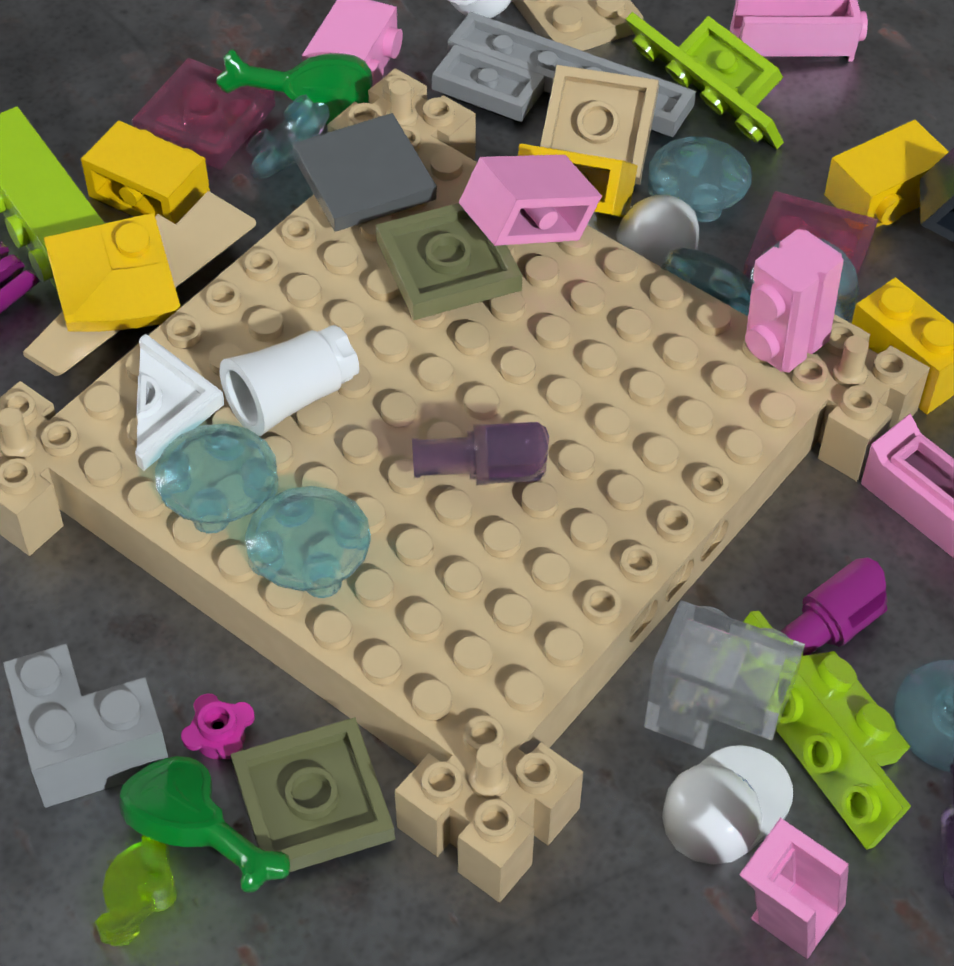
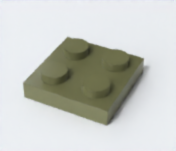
[376,203,522,320]
[231,717,395,872]

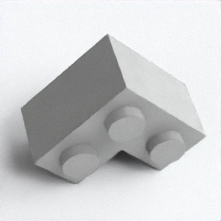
[3,644,168,808]

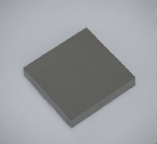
[292,113,437,232]

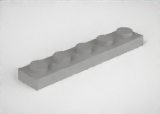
[447,11,696,137]

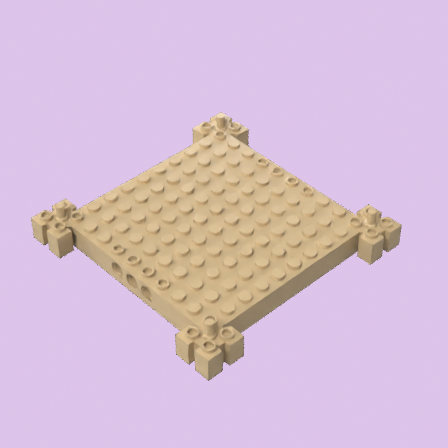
[0,68,930,903]

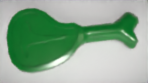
[216,49,373,125]
[119,756,290,893]

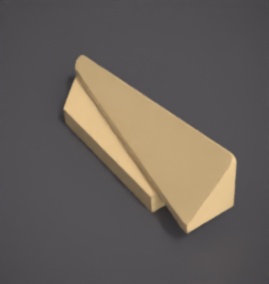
[23,191,256,376]

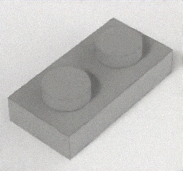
[432,44,545,122]

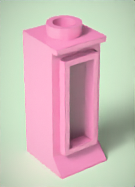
[730,0,868,62]
[861,413,954,558]
[739,818,849,959]

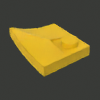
[44,213,181,332]

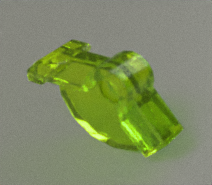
[95,835,177,946]

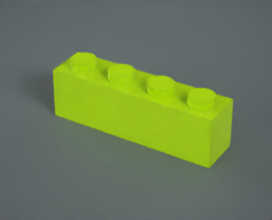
[0,106,105,290]

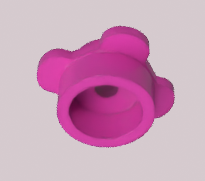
[181,693,255,760]

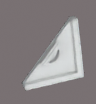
[135,334,224,471]

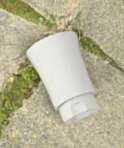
[219,325,359,437]

